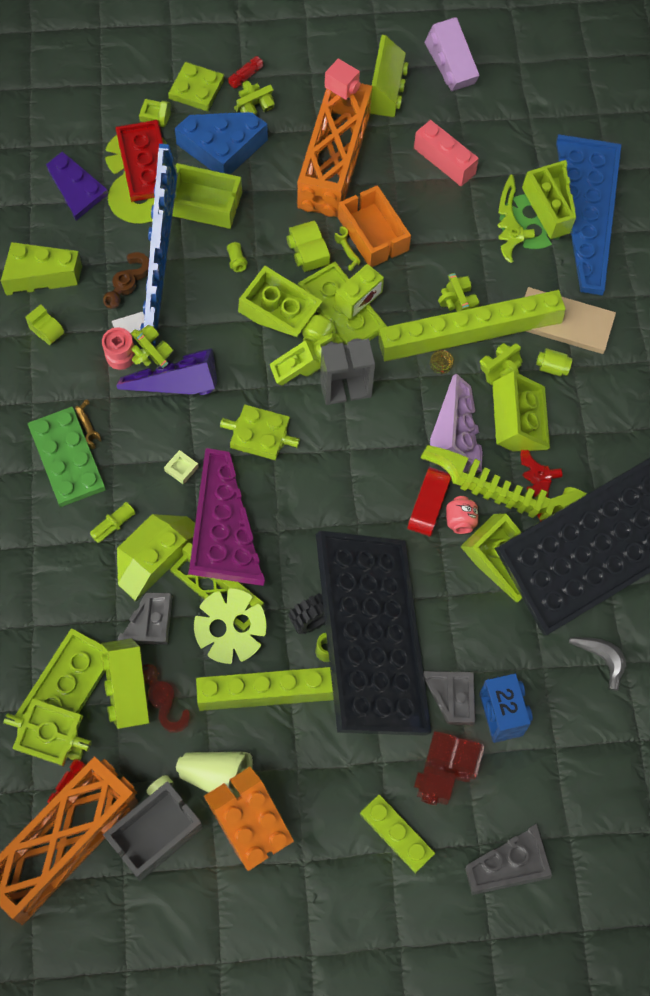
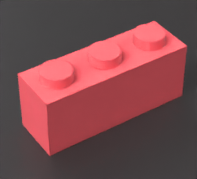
[414,120,479,186]

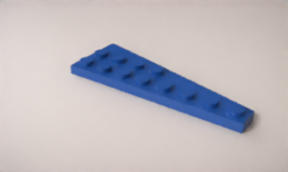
[556,134,621,295]
[140,144,178,345]

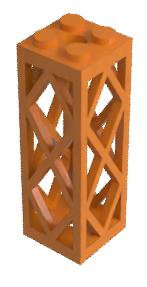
[297,83,372,217]
[0,756,139,925]

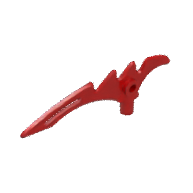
[520,450,562,521]

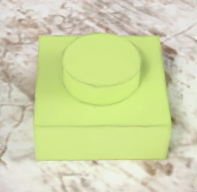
[164,450,199,485]

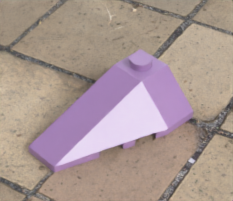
[430,374,483,473]

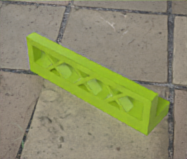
[170,542,265,632]

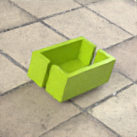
[173,163,242,229]

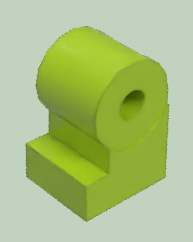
[25,304,64,345]

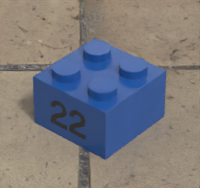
[479,673,533,743]

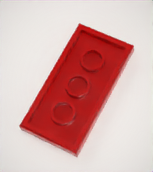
[115,120,163,202]

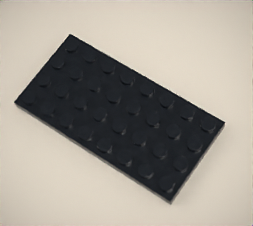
[495,457,650,636]
[316,530,431,736]

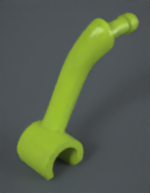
[334,226,361,271]

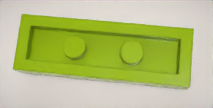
[360,795,435,873]

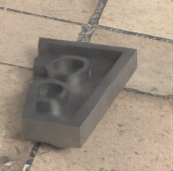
[465,824,552,895]

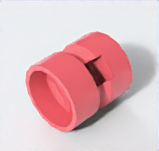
[102,327,135,370]

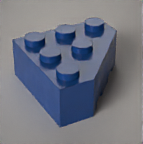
[175,112,268,175]

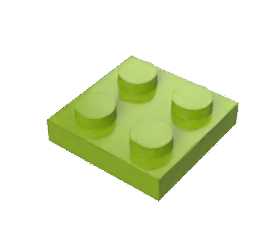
[168,62,224,111]

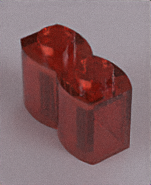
[425,731,485,782]

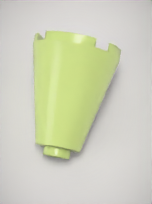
[176,752,253,798]

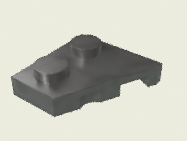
[424,671,475,725]

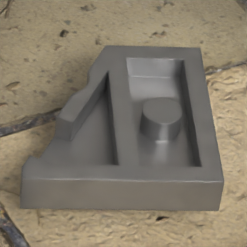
[118,593,173,644]

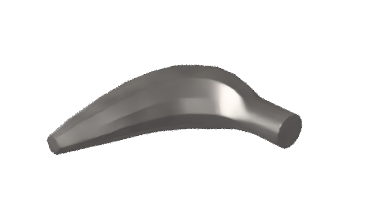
[569,637,626,691]

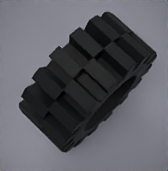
[288,593,325,634]

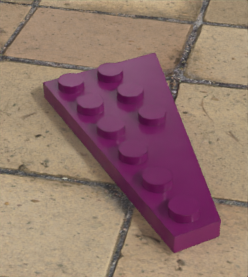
[188,448,265,586]

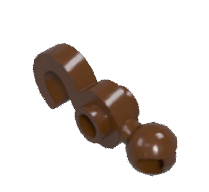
[103,252,149,309]

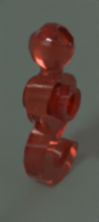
[142,664,190,733]

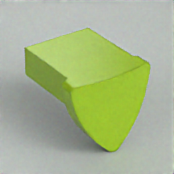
[139,99,171,127]

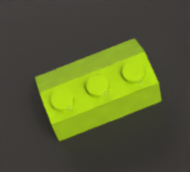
[370,35,408,117]
[492,371,550,451]

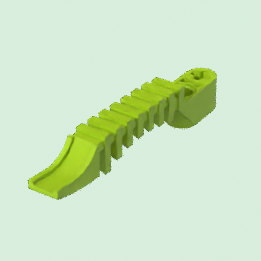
[421,445,587,520]

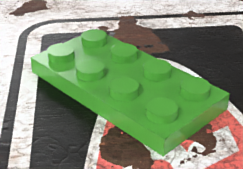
[27,407,106,507]

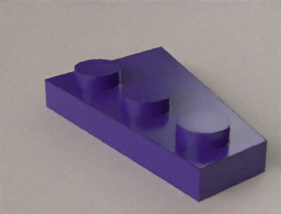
[46,152,108,221]

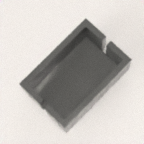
[320,339,375,405]
[103,781,203,881]

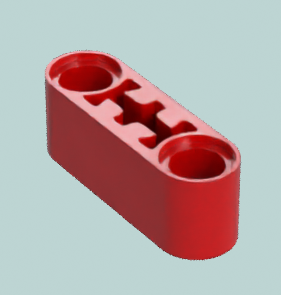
[407,467,451,537]

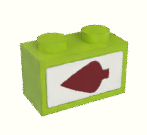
[335,264,384,320]

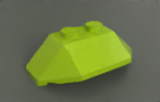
[117,514,195,601]

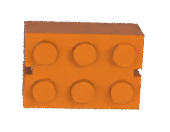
[338,185,411,267]
[204,767,294,871]

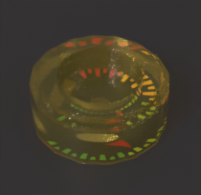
[430,350,454,374]

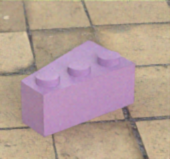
[424,17,479,91]

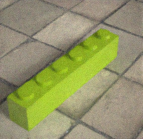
[196,667,334,711]

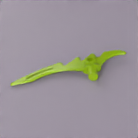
[498,174,535,263]

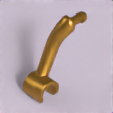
[75,399,101,449]

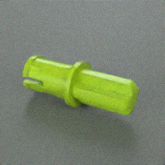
[90,502,135,543]

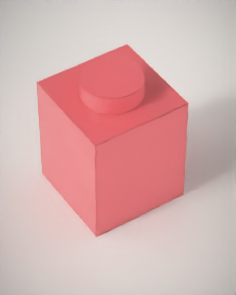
[325,59,360,100]

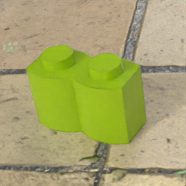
[287,220,330,272]

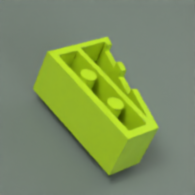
[522,160,576,239]
[1,242,82,296]
[101,638,149,729]

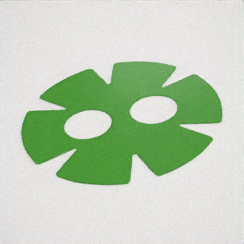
[500,194,561,249]

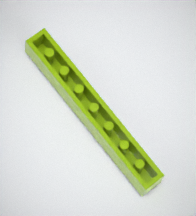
[379,290,566,362]

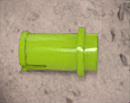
[227,242,247,272]

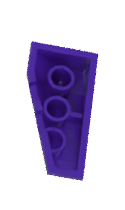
[116,348,217,395]

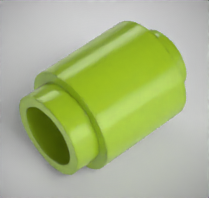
[536,348,572,377]

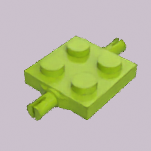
[220,404,300,460]
[4,698,92,767]

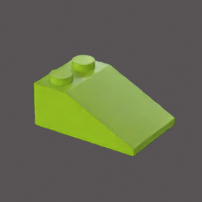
[238,266,323,337]
[460,514,522,602]

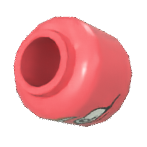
[446,496,479,534]

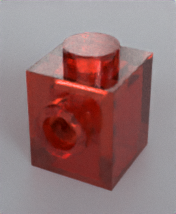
[414,766,456,805]

